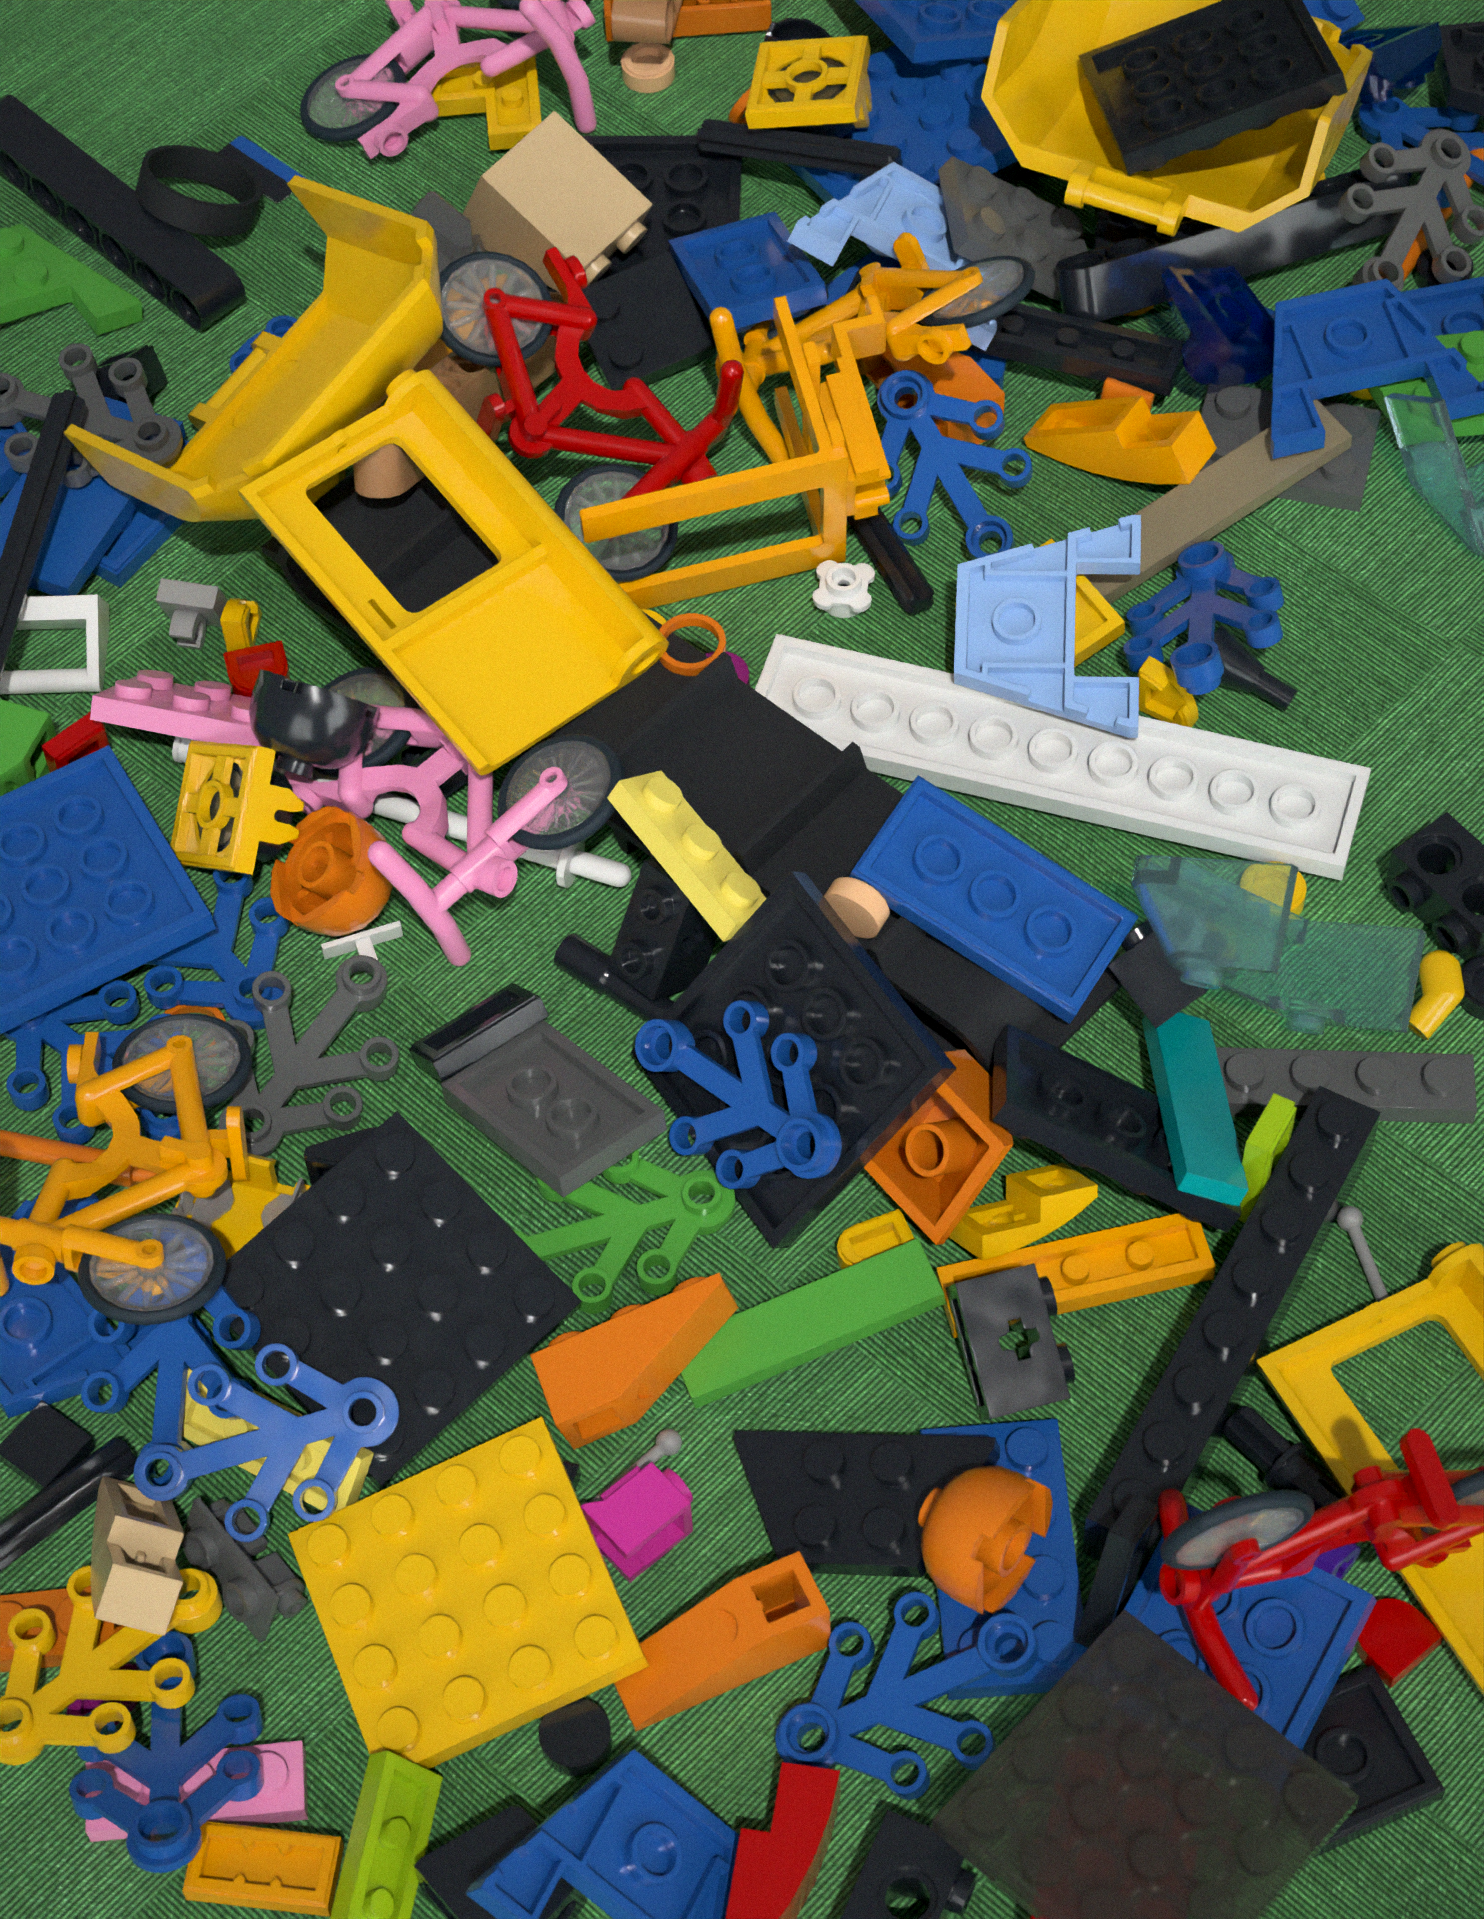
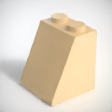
[463,110,653,293]

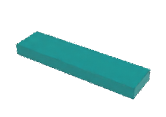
[1142,1012,1249,1206]

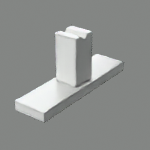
[321,921,403,975]

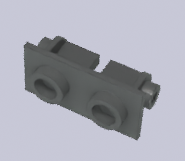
[181,1497,307,1643]

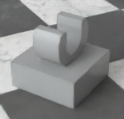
[156,578,228,650]

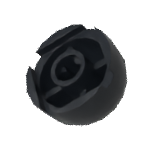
[249,669,380,778]

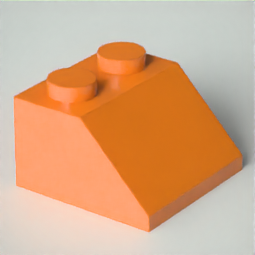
[864,1049,1013,1245]

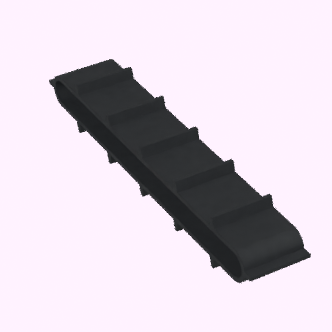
[261,471,1123,1078]

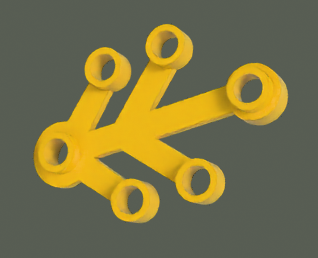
[0,1566,223,1766]

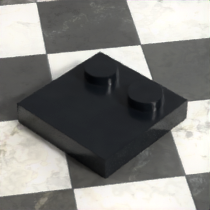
[582,251,717,391]

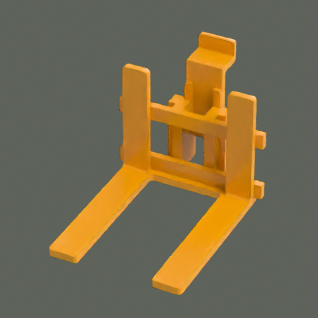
[579,295,891,609]

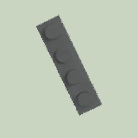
[1216,1047,1477,1124]

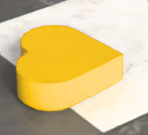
[837,1208,915,1270]

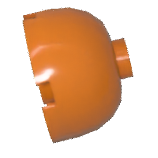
[270,806,393,936]
[918,1466,1053,1614]

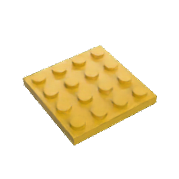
[287,1416,649,1770]

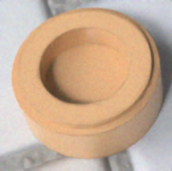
[621,43,675,93]
[824,877,890,939]

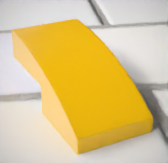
[949,1163,1098,1260]

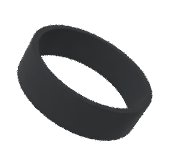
[135,145,262,236]

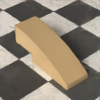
[91,1476,184,1636]

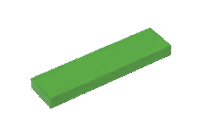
[681,1238,946,1409]

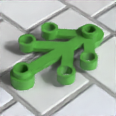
[512,1149,736,1314]

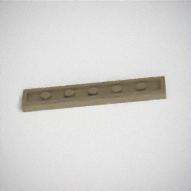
[1084,399,1352,604]

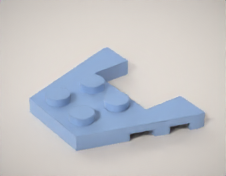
[787,162,997,351]
[954,515,1141,738]

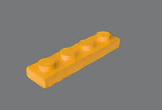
[936,1213,1216,1339]

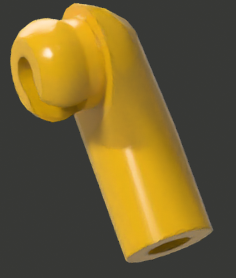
[1402,950,1465,1040]

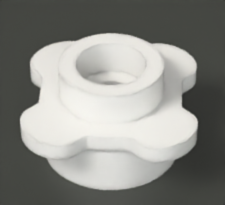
[813,560,875,618]

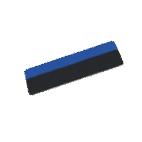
[217,136,307,203]

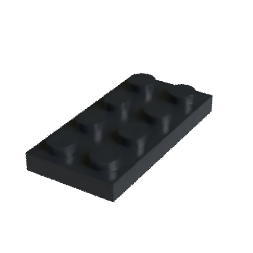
[992,1024,1241,1233]

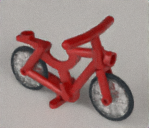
[439,246,744,582]
[1158,1428,1484,1715]

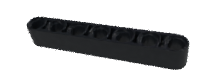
[0,94,246,331]
[1055,163,1410,322]

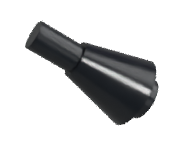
[1214,624,1298,712]

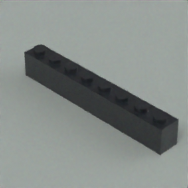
[1082,1086,1381,1580]

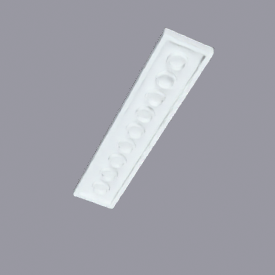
[755,634,1371,881]

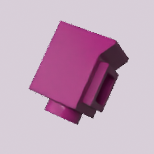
[581,1462,693,1583]

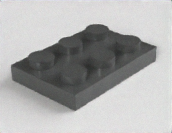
[938,156,1087,302]
[1199,381,1381,512]
[441,1020,667,1197]

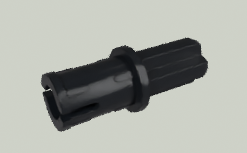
[1222,1406,1346,1511]

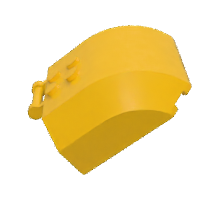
[981,0,1373,237]
[64,175,443,522]

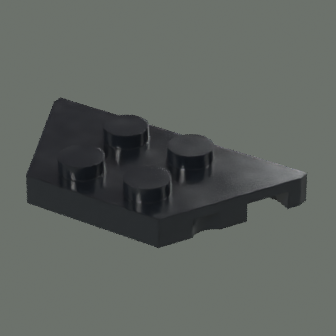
[734,1430,1000,1578]

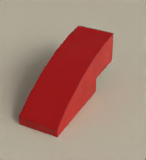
[725,1762,841,1919]

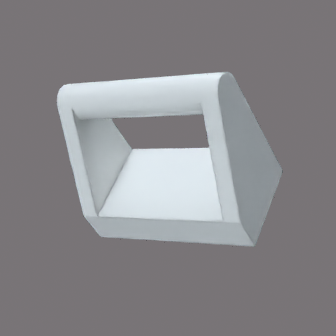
[0,595,109,695]

